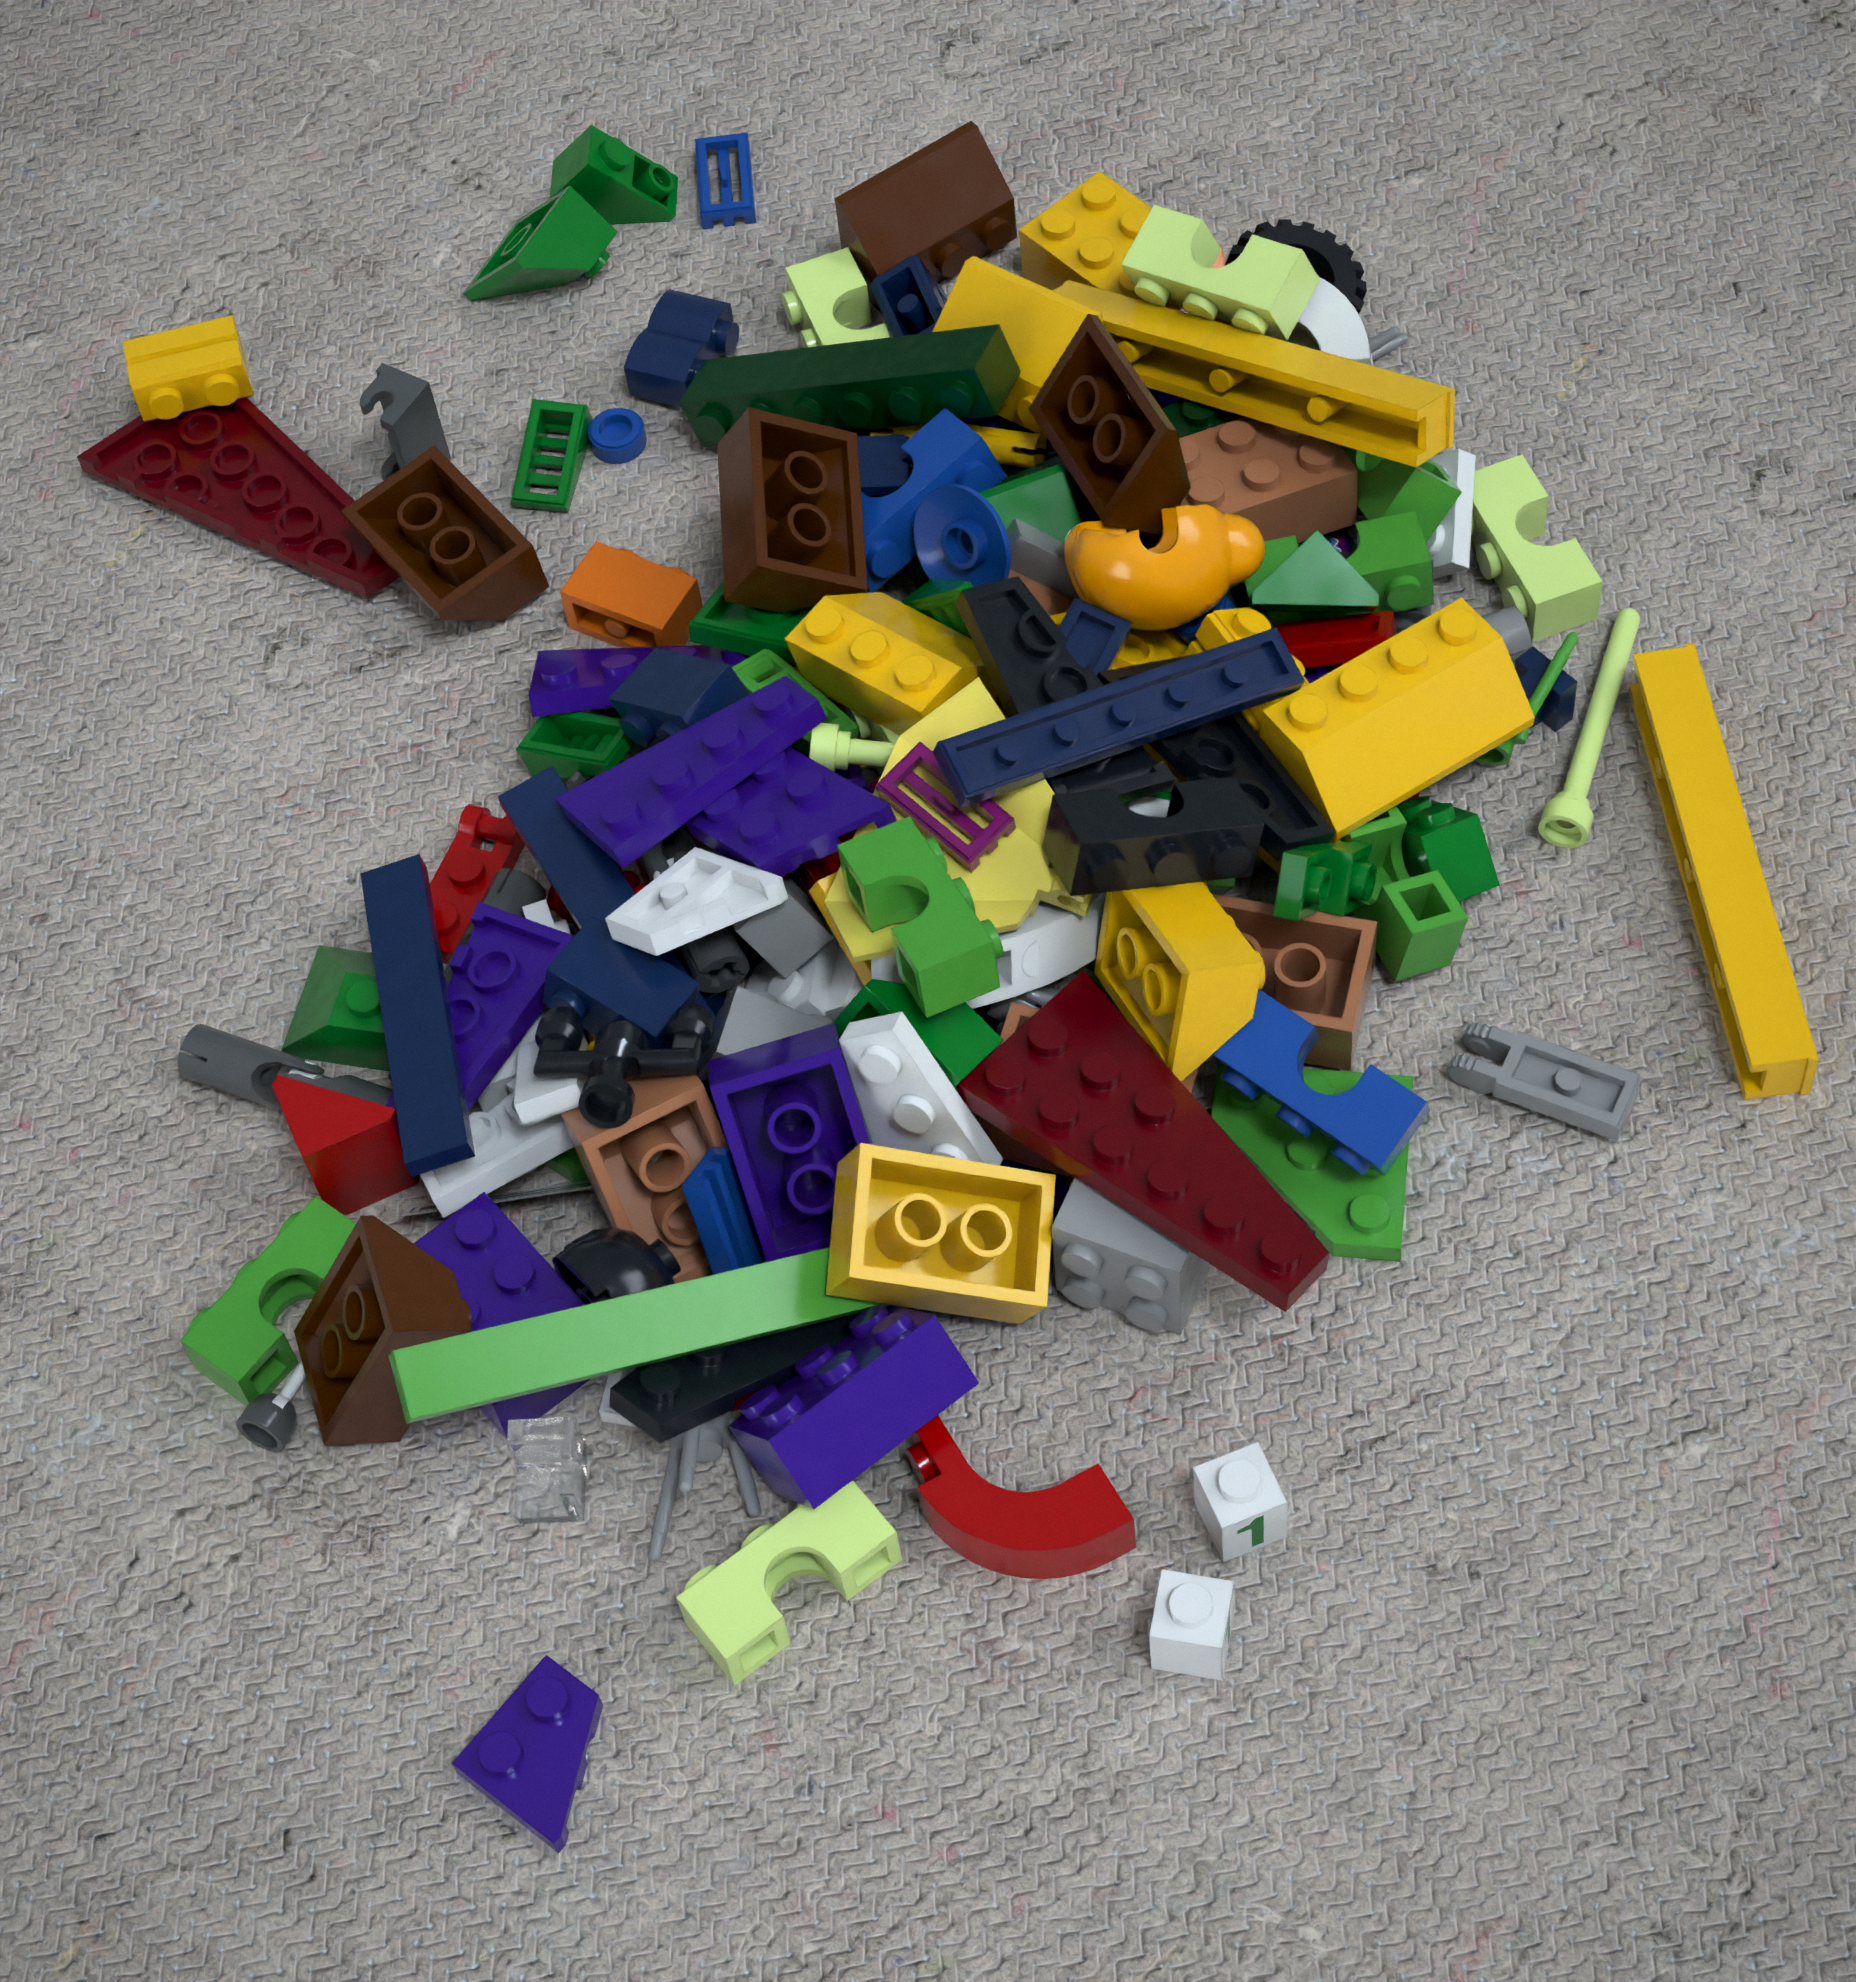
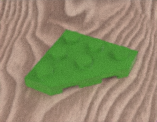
[1211,1062,1414,1262]

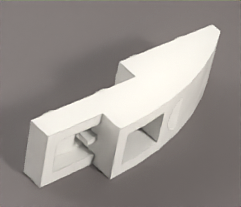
[871,892,1106,1009]

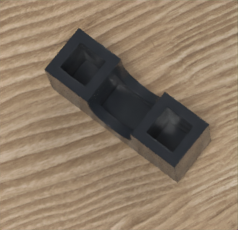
[1042,777,1264,896]

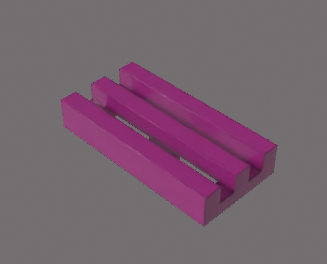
[875,742,1016,873]

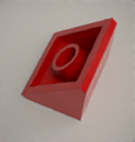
[272,1075,421,1216]

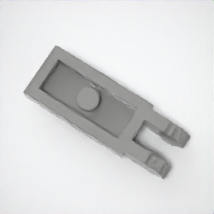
[1446,1022,1643,1141]

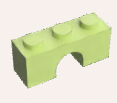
[1121,205,1320,341]
[781,247,892,348]
[1471,454,1603,642]
[676,1480,902,1685]

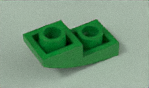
[1273,841,1377,921]

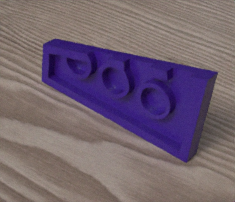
[528,645,751,717]
[554,676,827,869]
[386,901,574,1112]

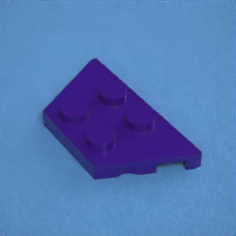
[686,747,897,876]

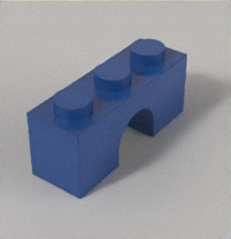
[861,408,1007,593]
[1214,990,1430,1176]

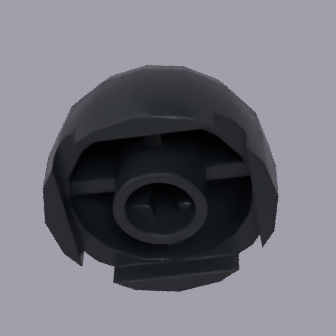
[552,1227,681,1305]

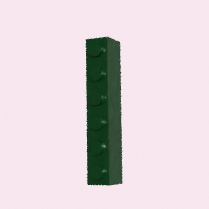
[679,324,1021,447]

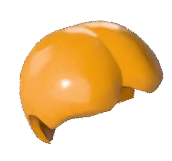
[1064,504,1265,631]

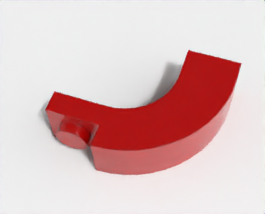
[906,1415,1136,1579]

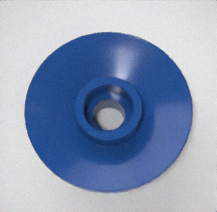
[913,484,1011,587]

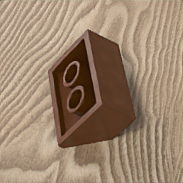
[835,121,1017,315]
[1028,314,1191,535]
[717,407,868,613]
[341,445,549,620]
[294,1215,472,1445]

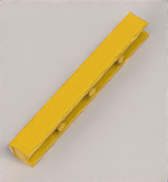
[1052,280,1455,468]
[1628,643,1819,1100]

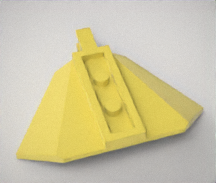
[824,677,1096,963]

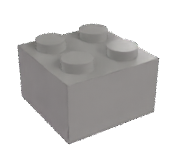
[1052,1178,1210,1335]

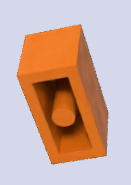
[560,541,703,648]

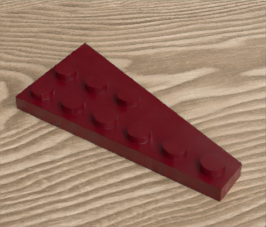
[77,397,399,599]
[958,970,1329,1312]

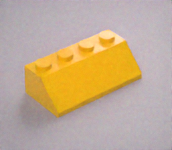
[1259,597,1535,841]

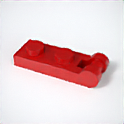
[430,804,525,964]

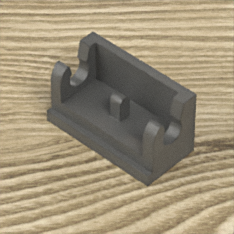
[360,363,451,480]

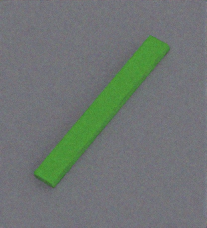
[388,1247,890,1424]

